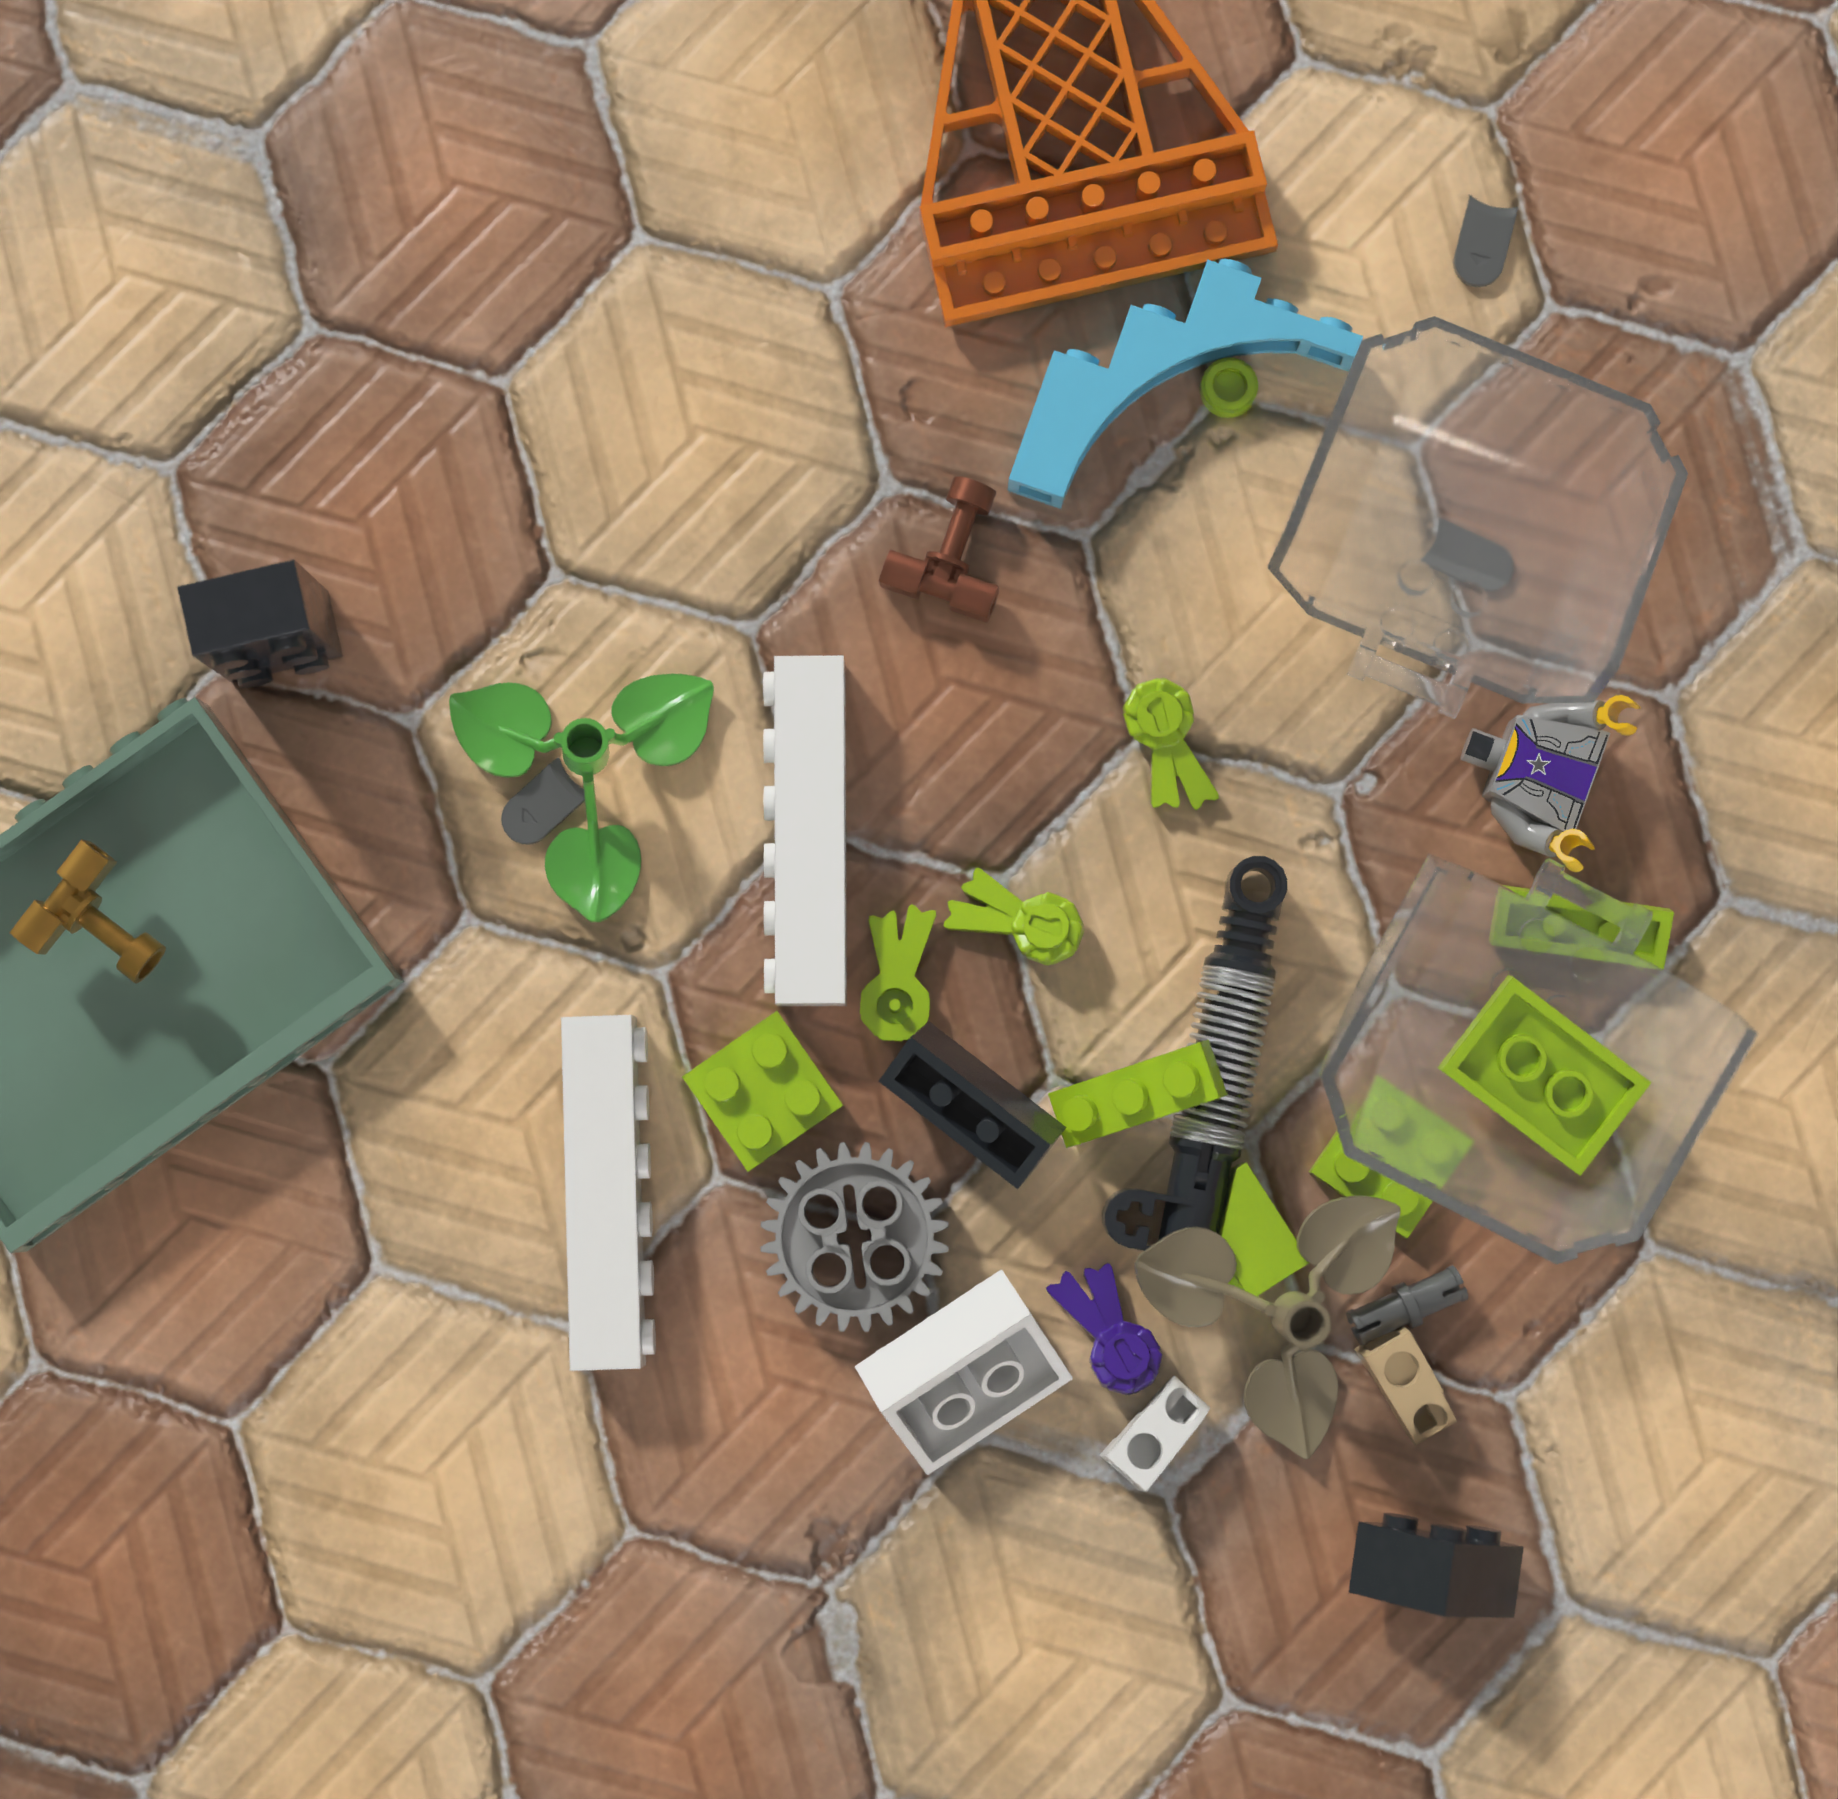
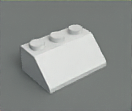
[855,1269,1073,1475]

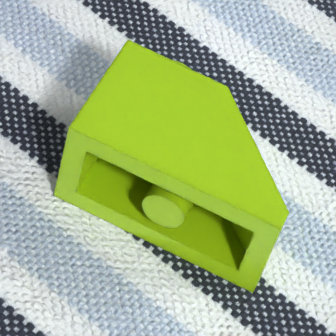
[1218,1162,1309,1296]

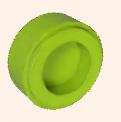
[1200,357,1258,418]

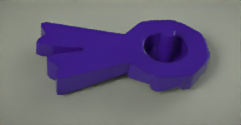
[1046,1263,1162,1395]

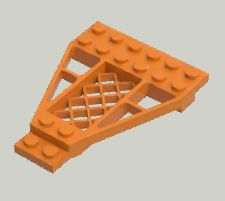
[919,0,1278,327]

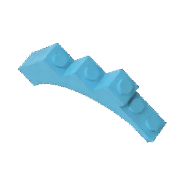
[1007,259,1363,509]

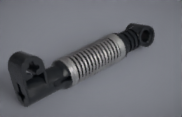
[1102,856,1287,1251]

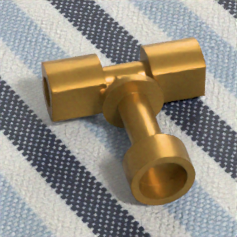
[9,839,166,984]

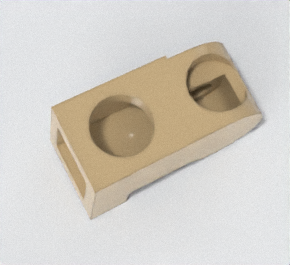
[1354,1327,1457,1445]

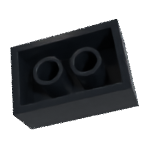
[177,559,343,688]

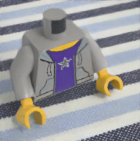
[1460,695,1641,872]

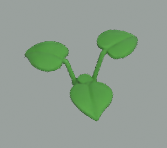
[449,674,714,922]

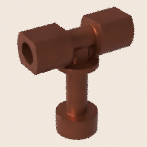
[879,476,999,623]

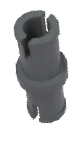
[1346,1265,1468,1346]

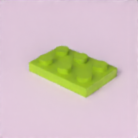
[1437,975,1652,1176]

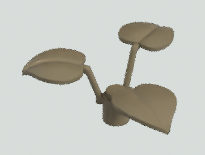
[1135,1196,1401,1459]

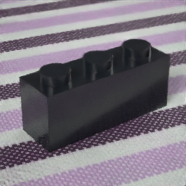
[878,1021,1067,1189]

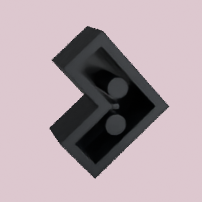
[1348,1513,1524,1618]

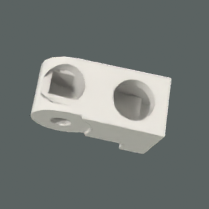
[1099,1376,1210,1492]

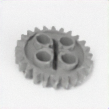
[760,1142,949,1332]

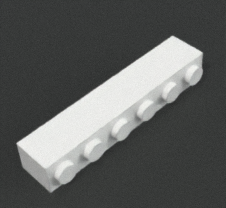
[763,655,847,1006]
[561,1015,656,1371]

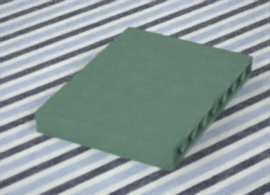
[0,697,404,1253]

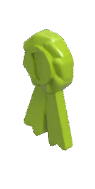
[1123,678,1219,810]
[944,868,1084,965]
[860,904,936,1042]

